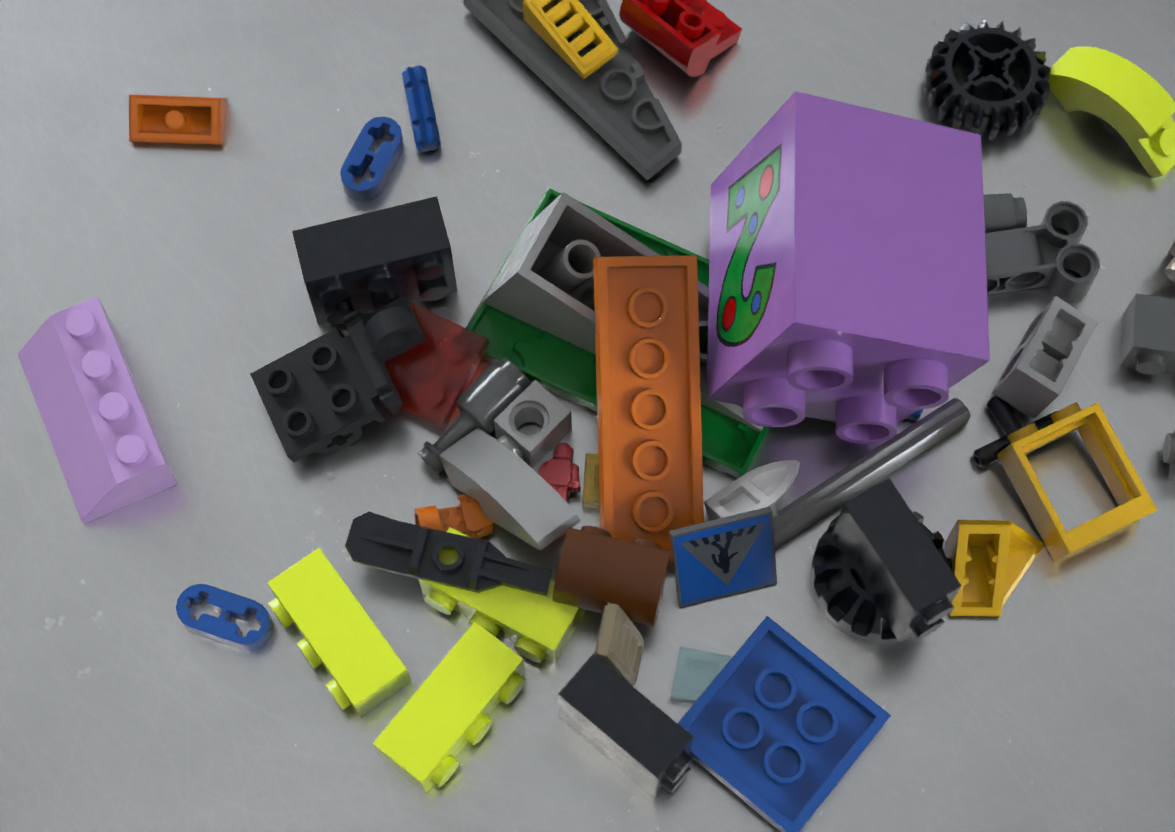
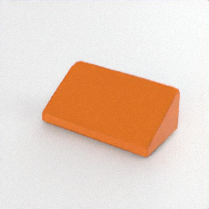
[129,94,227,145]

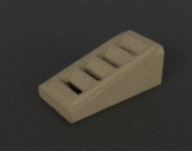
[595,603,644,686]

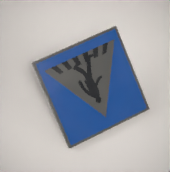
[669,506,777,607]

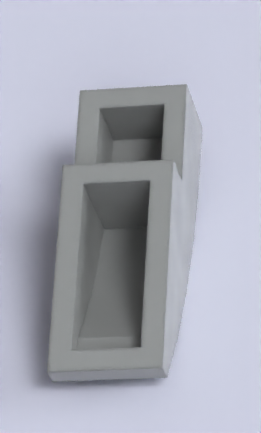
[438,428,580,551]

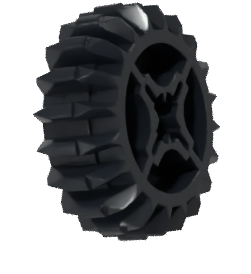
[924,19,1051,141]

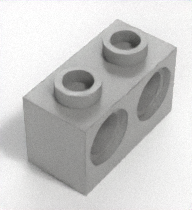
[992,296,1098,419]

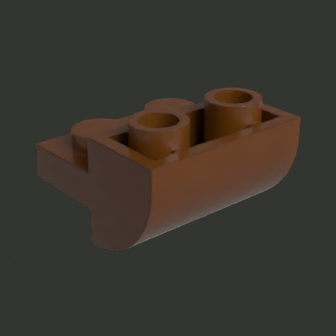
[553,526,671,626]

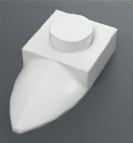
[704,460,800,520]

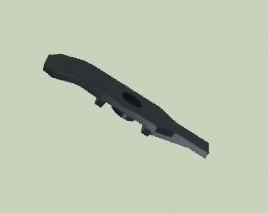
[345,512,553,596]

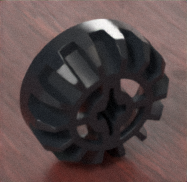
[810,511,953,644]

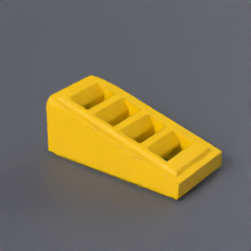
[523,0,618,80]

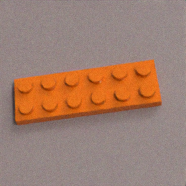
[593,255,704,562]

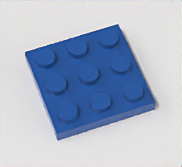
[678,616,891,832]

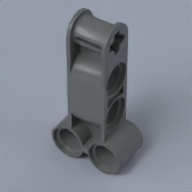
[985,201,1100,303]

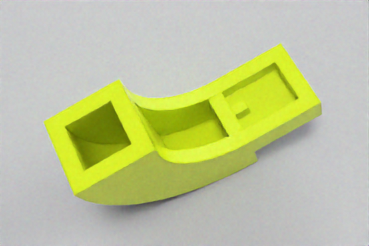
[1047,46,1175,178]

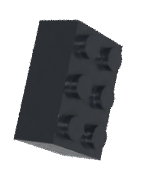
[292,196,457,324]

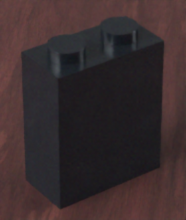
[831,478,961,641]
[558,654,694,799]

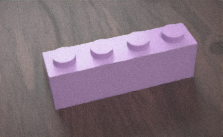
[18,296,177,524]

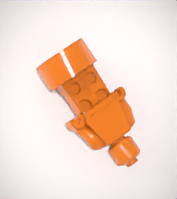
[414,494,495,539]

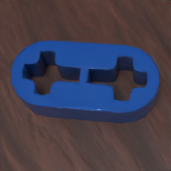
[340,116,404,202]
[176,584,274,651]

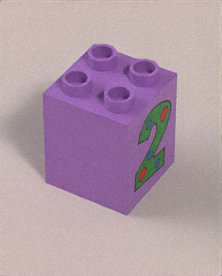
[707,91,990,443]

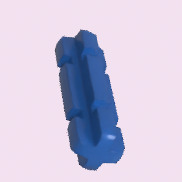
[402,65,441,152]

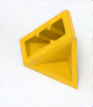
[945,520,1045,617]

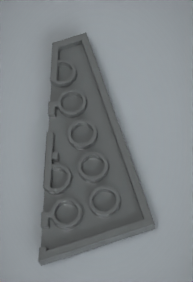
[463,0,682,180]

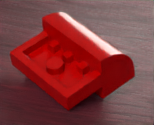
[619,0,742,77]

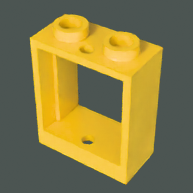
[997,402,1157,561]

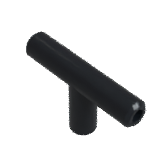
[973,396,1057,468]

